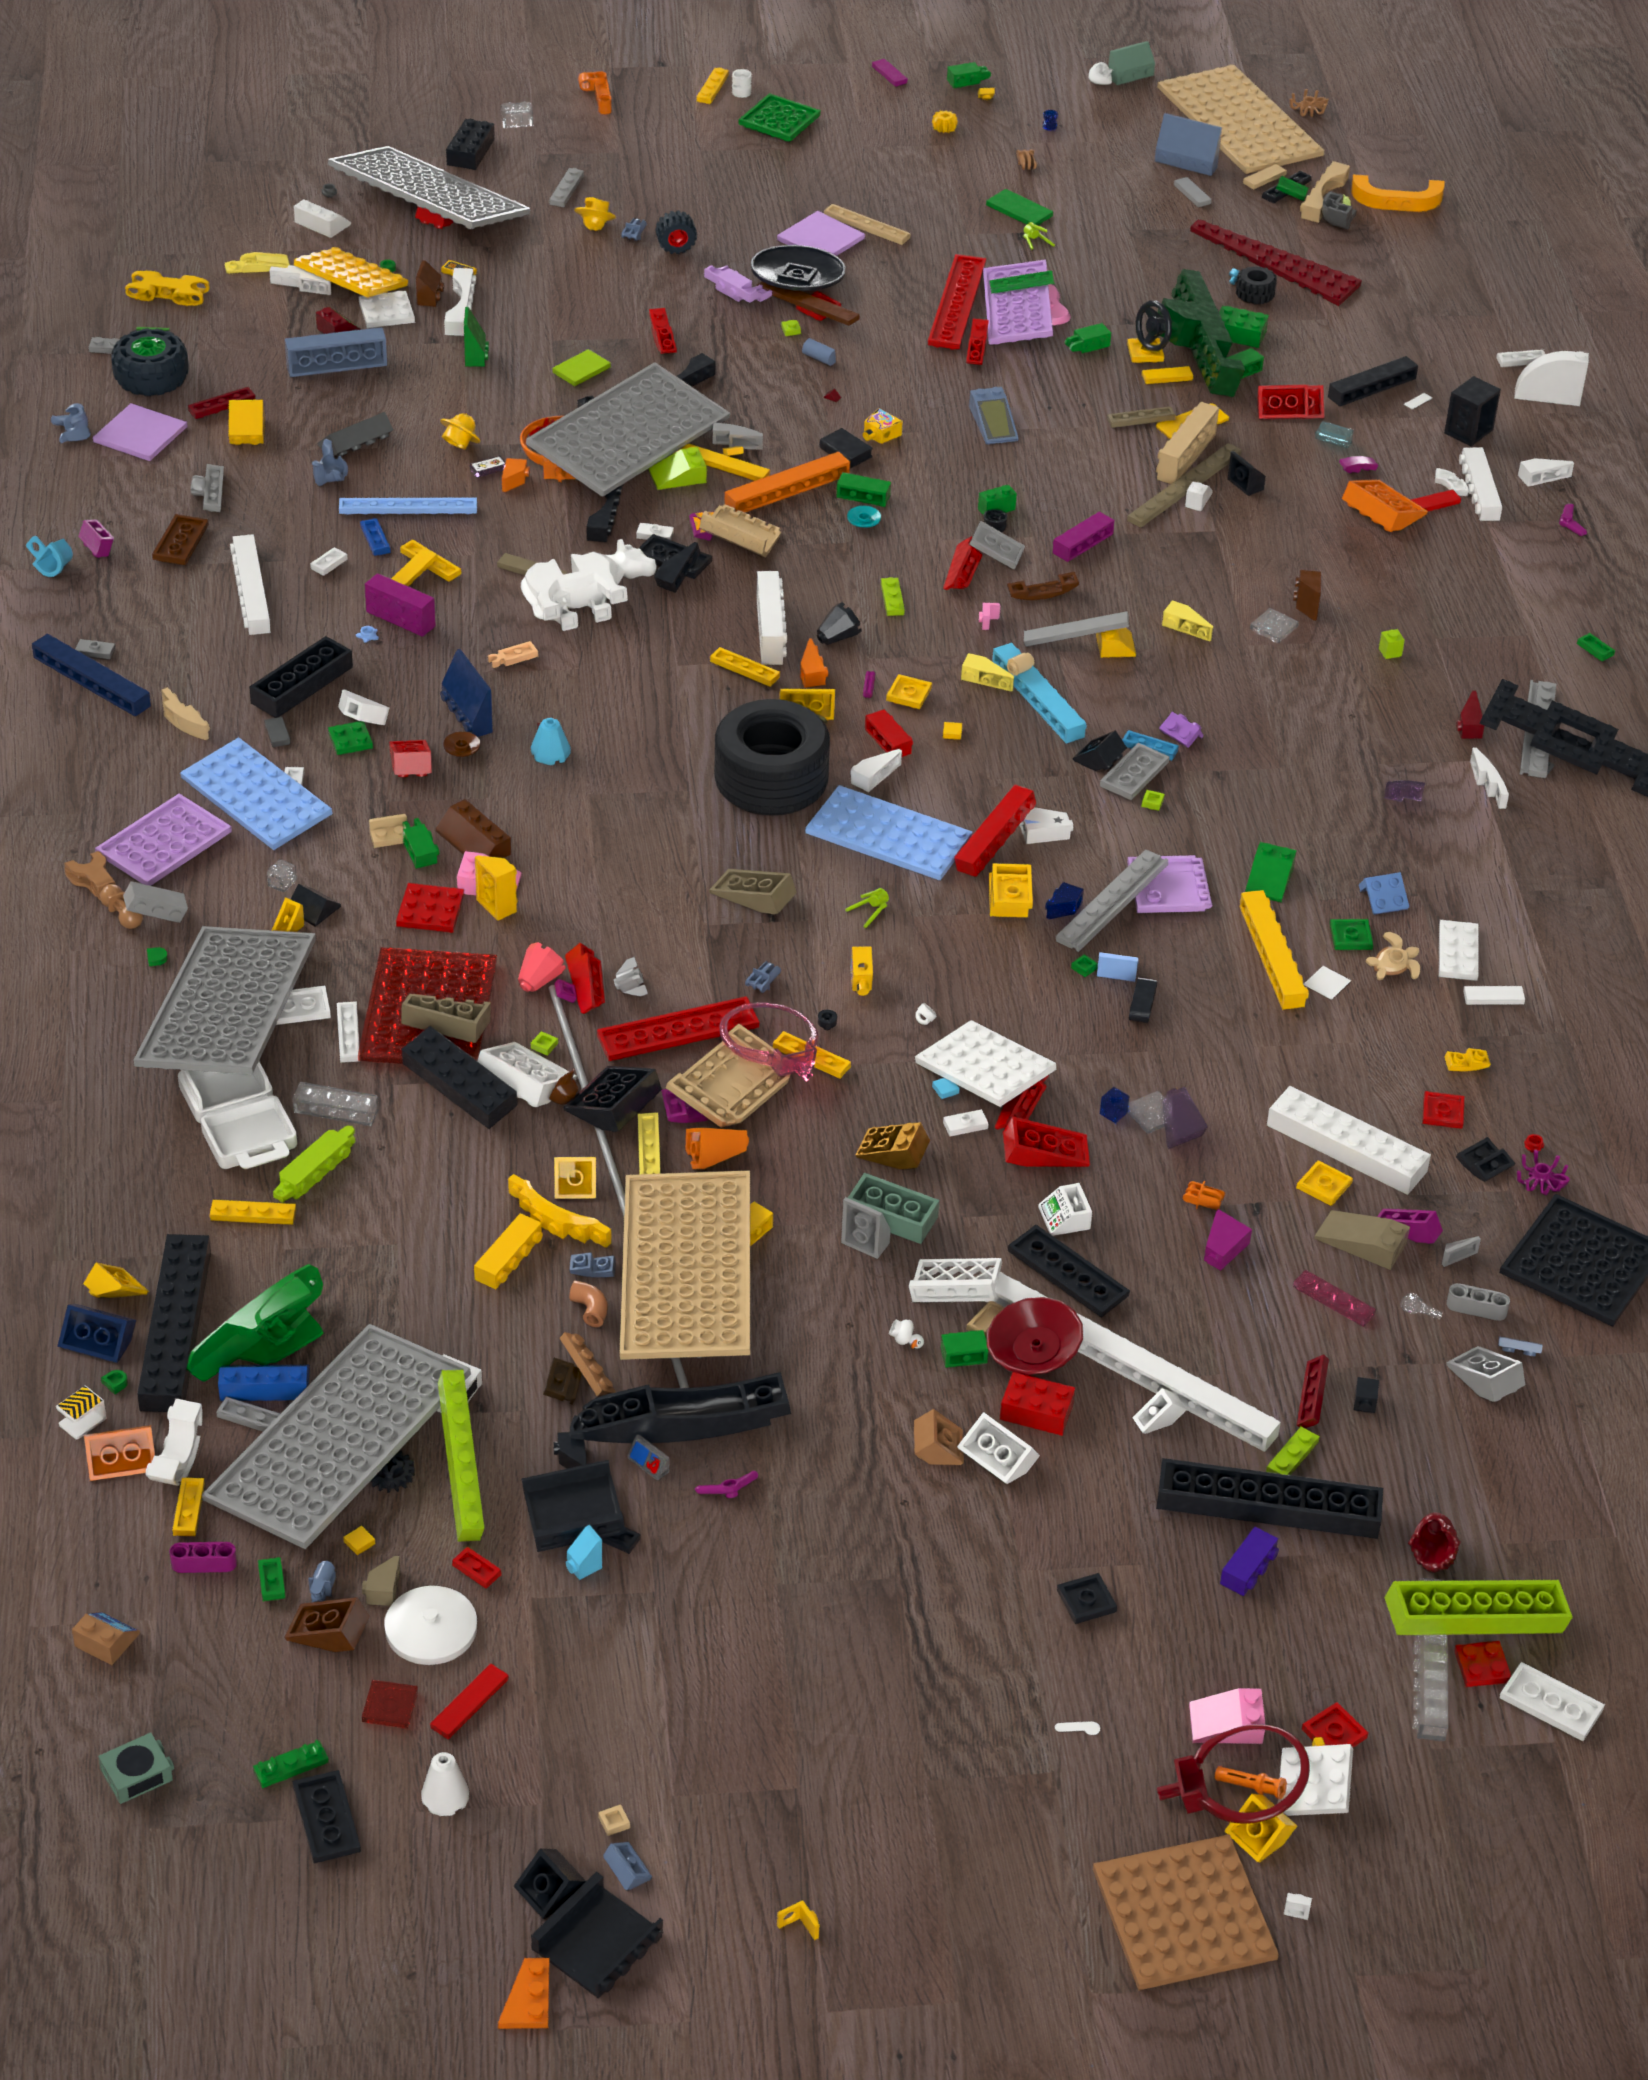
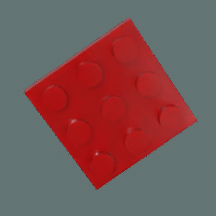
[396,883,465,933]

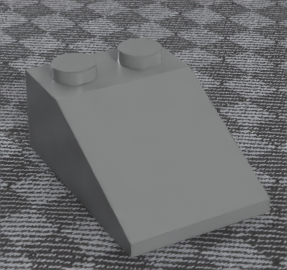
[841,1197,891,1259]
[1447,1346,1525,1402]

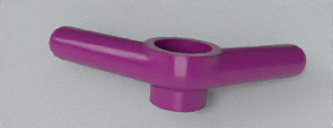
[1559,503,1587,536]
[695,1471,758,1498]

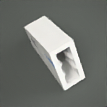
[1019,808,1073,844]

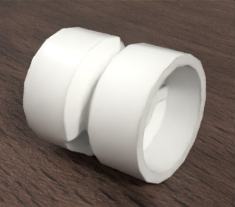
[732,69,752,98]

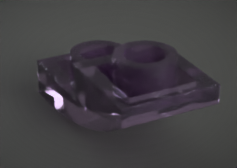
[1384,780,1425,802]

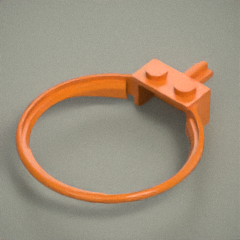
[520,416,576,482]

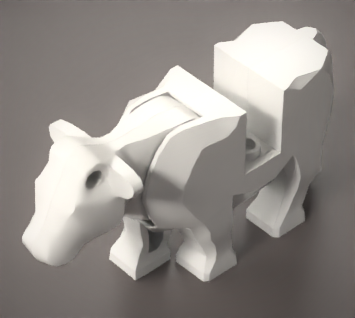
[521,539,657,631]

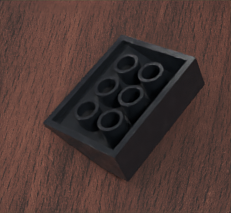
[563,1066,662,1132]

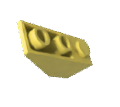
[1162,601,1213,641]
[961,653,1014,691]

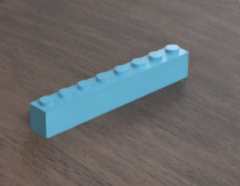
[992,643,1087,743]

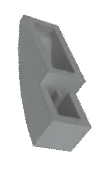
[713,423,763,450]

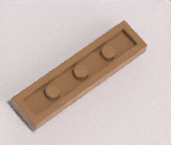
[560,1332,616,1397]

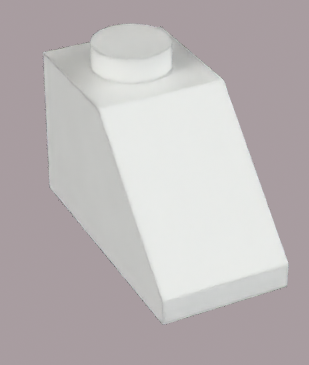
[1185,482,1212,511]
[1133,1388,1187,1434]

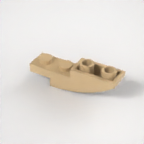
[161,688,210,740]

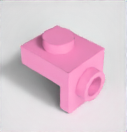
[979,603,1000,630]

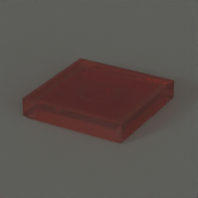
[362,1680,418,1728]

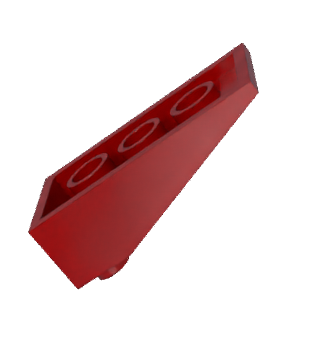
[1003,1116,1090,1167]

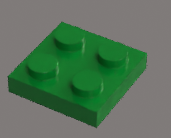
[328,721,373,755]

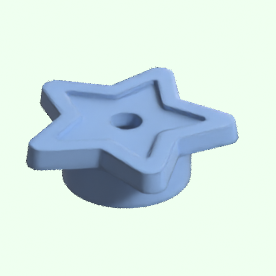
[356,626,378,643]

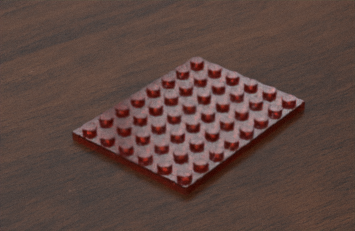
[358,947,497,1064]

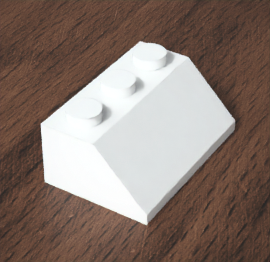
[294,200,351,238]
[957,1412,1040,1484]

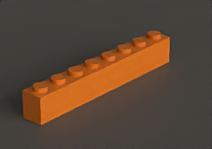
[725,452,850,513]

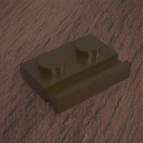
[543,1357,582,1405]

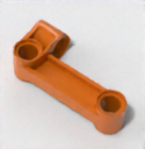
[578,71,612,114]

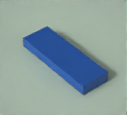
[360,518,391,556]

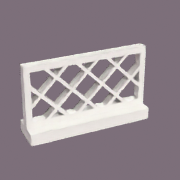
[909,1258,1002,1302]

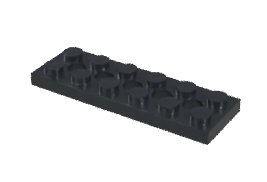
[1008,1225,1130,1318]

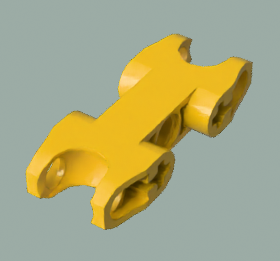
[125,271,210,306]

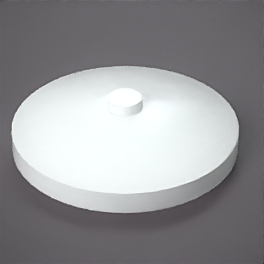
[385,1586,477,1665]

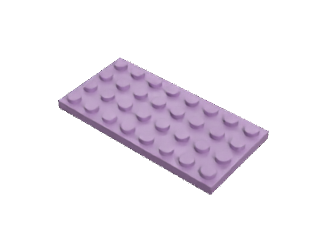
[983,260,1053,345]

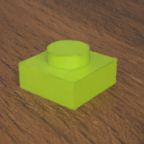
[781,320,801,336]
[1142,790,1165,811]
[531,1031,558,1056]

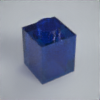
[1100,1087,1130,1124]

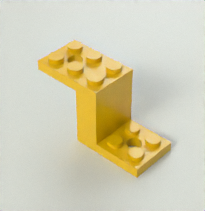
[989,864,1033,917]

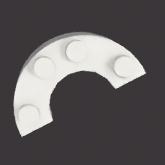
[146,1399,202,1486]

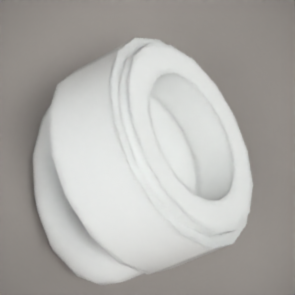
[915,1003,937,1025]

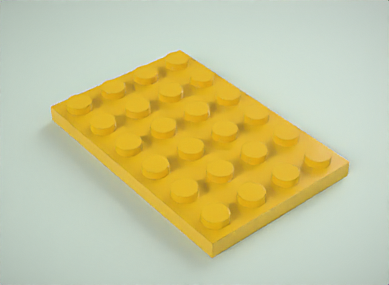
[294,247,408,298]

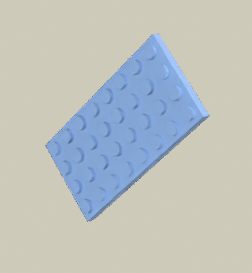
[180,737,332,850]
[805,785,973,880]

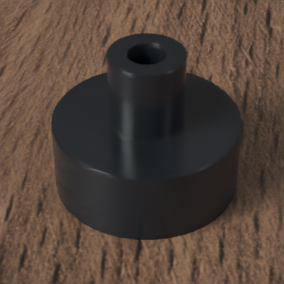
[817,1009,837,1030]

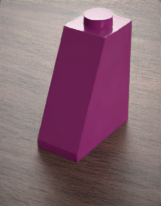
[1204,1209,1252,1271]

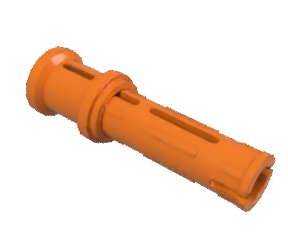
[1215,1766,1287,1799]

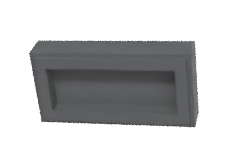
[264,717,290,747]

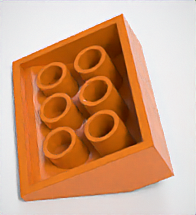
[1342,480,1428,532]

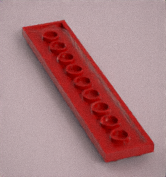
[928,254,986,350]

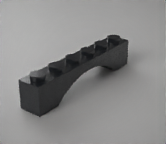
[676,353,716,387]
[586,484,624,542]

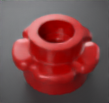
[1524,1134,1544,1153]

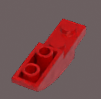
[649,308,677,354]
[966,318,989,365]

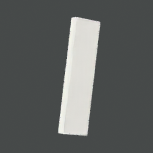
[337,1002,360,1063]

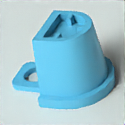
[26,536,73,577]

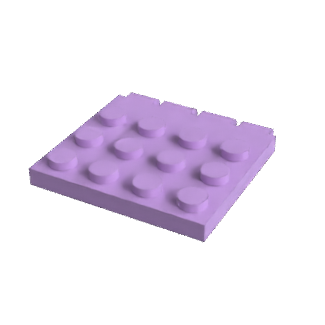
[1127,855,1212,913]

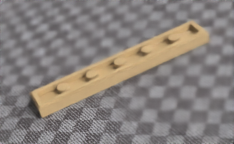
[824,204,911,245]

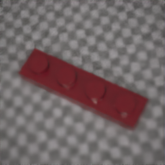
[188,387,256,419]
[1297,1354,1329,1429]

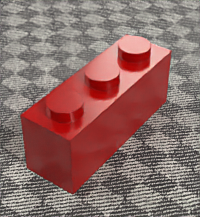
[865,709,913,757]

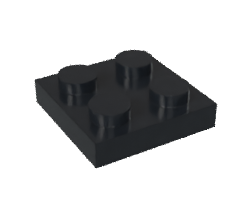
[1057,1573,1117,1624]

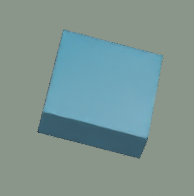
[932,1078,960,1099]

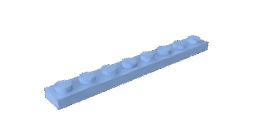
[339,498,477,515]

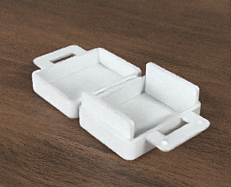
[178,1062,297,1169]

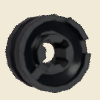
[983,509,1007,532]

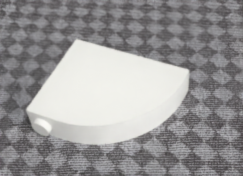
[1514,351,1589,406]

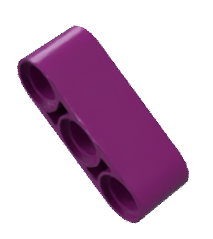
[169,1542,237,1573]

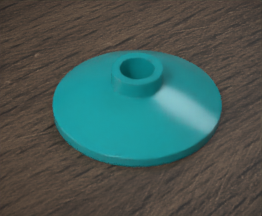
[847,506,881,528]

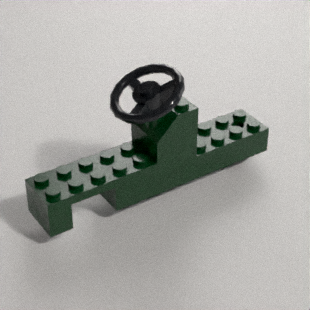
[1135,269,1245,397]

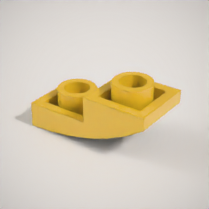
[1444,1048,1491,1071]

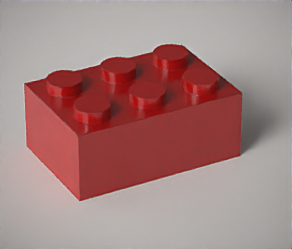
[1000,1372,1076,1436]

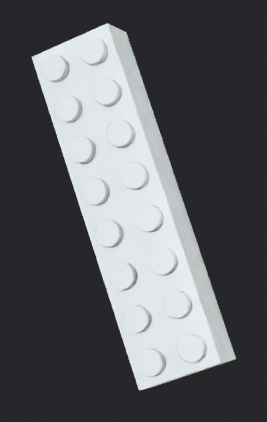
[1267,1086,1431,1195]

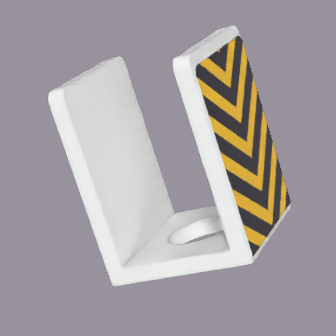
[56,1386,107,1440]

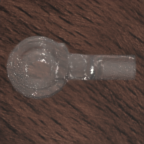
[1401,1293,1443,1320]

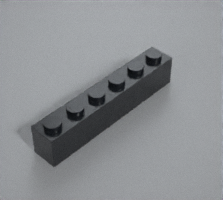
[1328,356,1418,407]

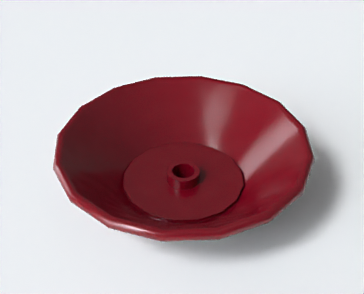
[987,1297,1083,1375]

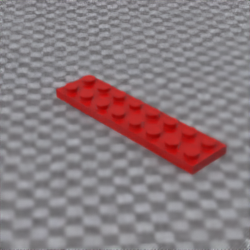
[597,996,760,1061]

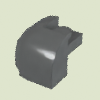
[1322,191,1357,230]

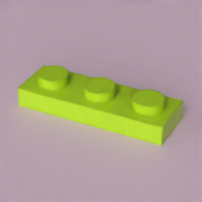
[881,577,905,616]
[1266,1427,1320,1475]

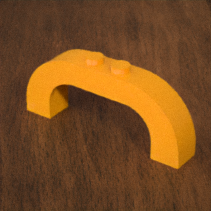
[1351,174,1445,212]

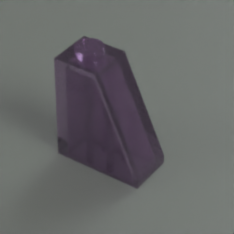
[1162,1087,1208,1149]

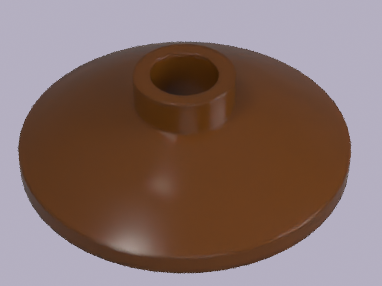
[443,732,480,757]

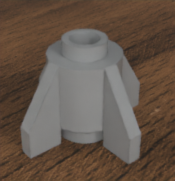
[613,957,648,996]

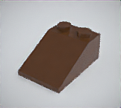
[284,1597,370,1652]

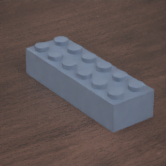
[285,327,387,377]

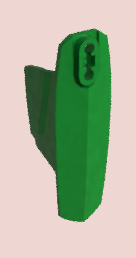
[187,1264,324,1382]

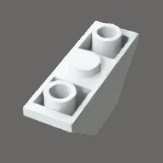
[338,689,389,725]

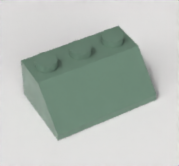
[1108,41,1155,85]

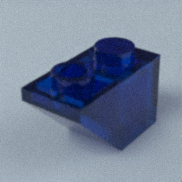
[1045,882,1084,919]

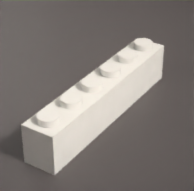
[1459,447,1502,521]

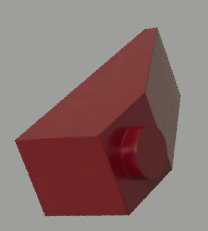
[1456,691,1485,739]

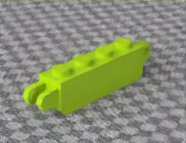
[273,1125,356,1203]

